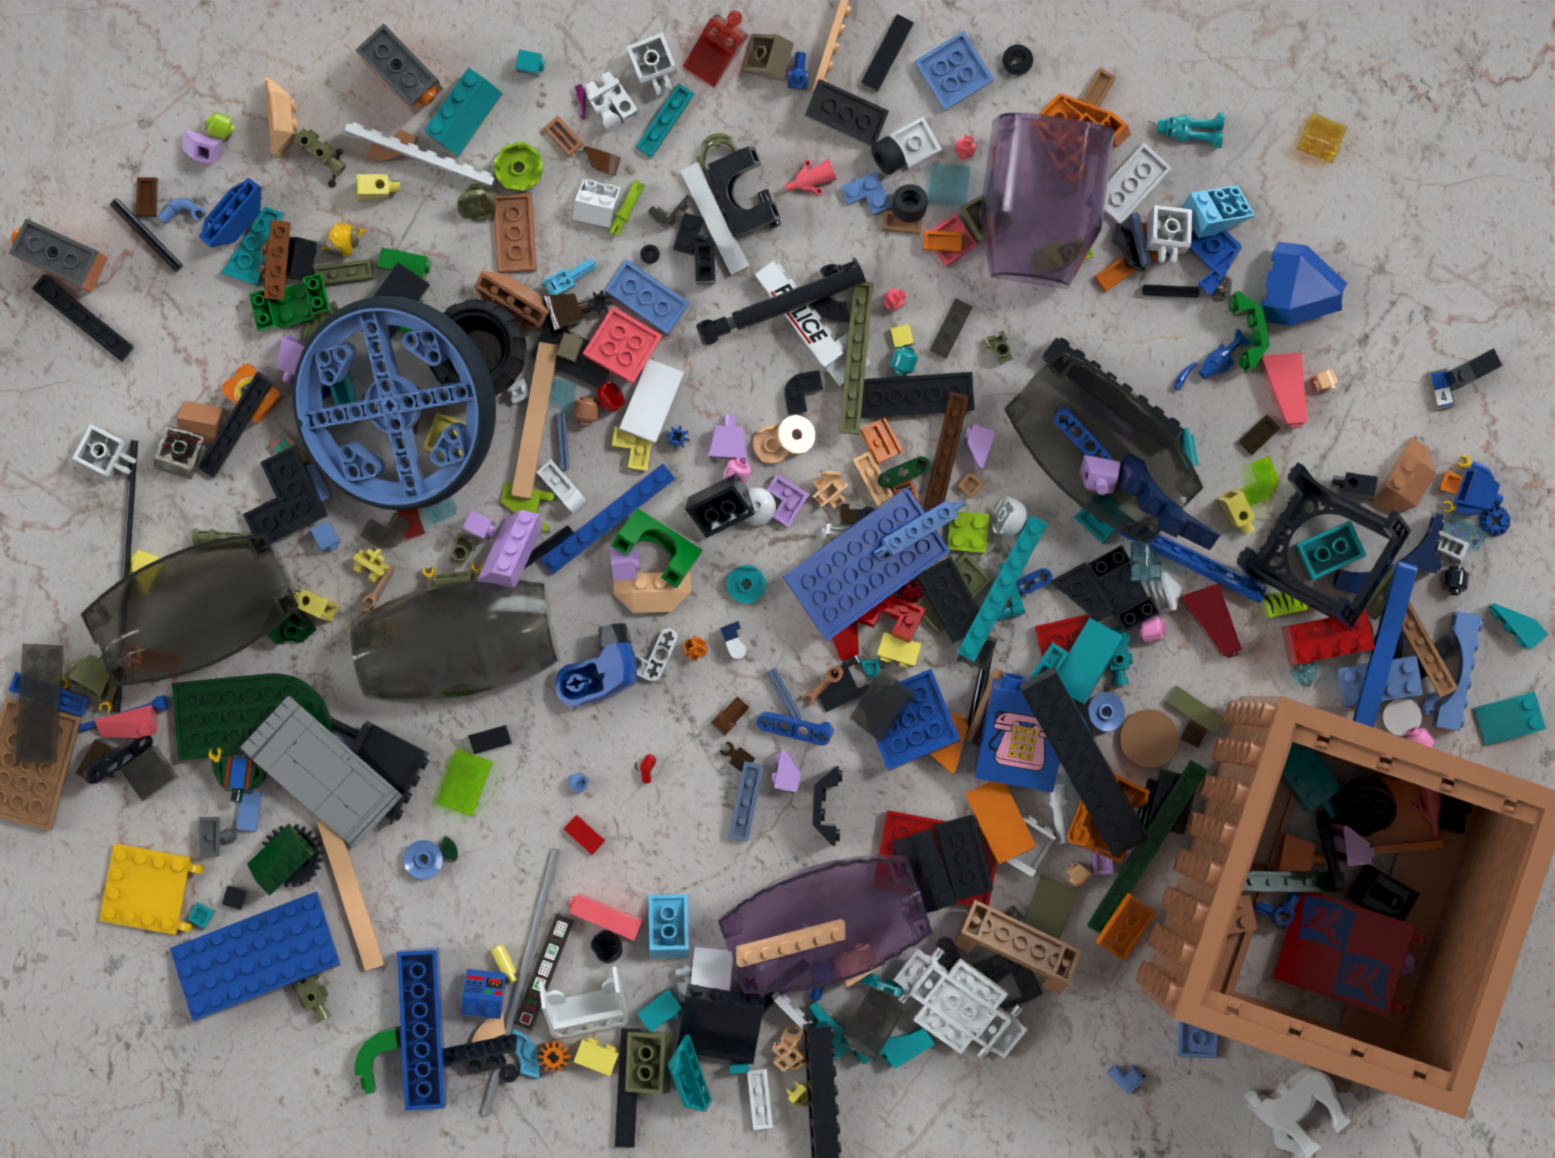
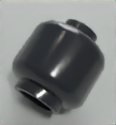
[1442,566,1469,596]

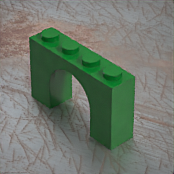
[378,247,432,333]
[611,508,703,588]

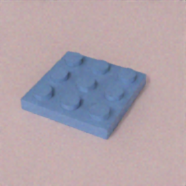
[914,31,994,111]

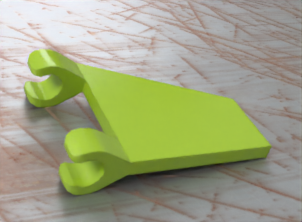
[500,483,556,532]

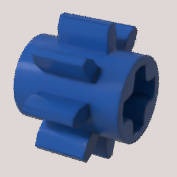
[666,425,690,450]

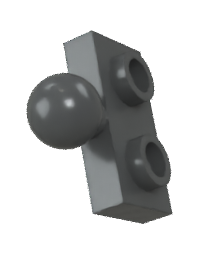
[199,817,237,857]

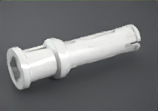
[1049,783,1068,844]

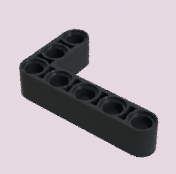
[936,936,1018,979]

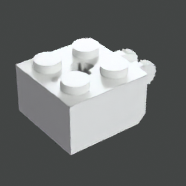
[627,32,678,96]
[1146,205,1192,265]
[72,424,136,478]

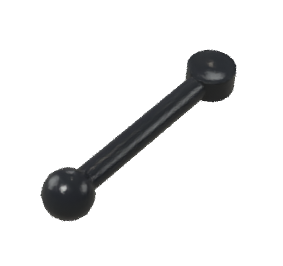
[328,148,343,188]

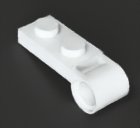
[536,459,588,514]

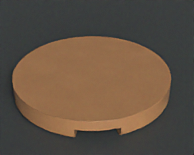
[1120,709,1179,768]

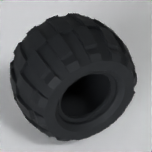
[429,299,527,396]

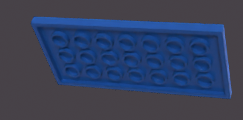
[782,487,950,641]
[170,892,341,1022]

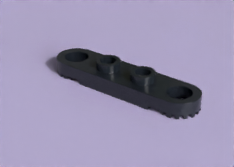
[83,735,153,784]

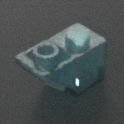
[1131,541,1161,582]

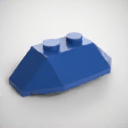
[199,178,262,248]

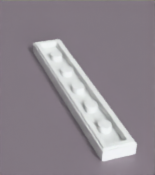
[680,162,749,275]

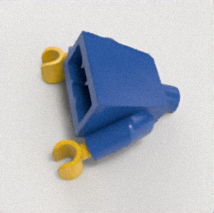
[1442,455,1503,516]

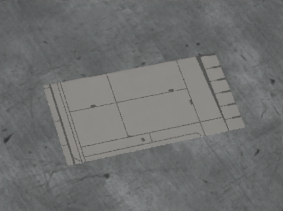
[240,696,403,848]

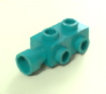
[1107,626,1133,686]

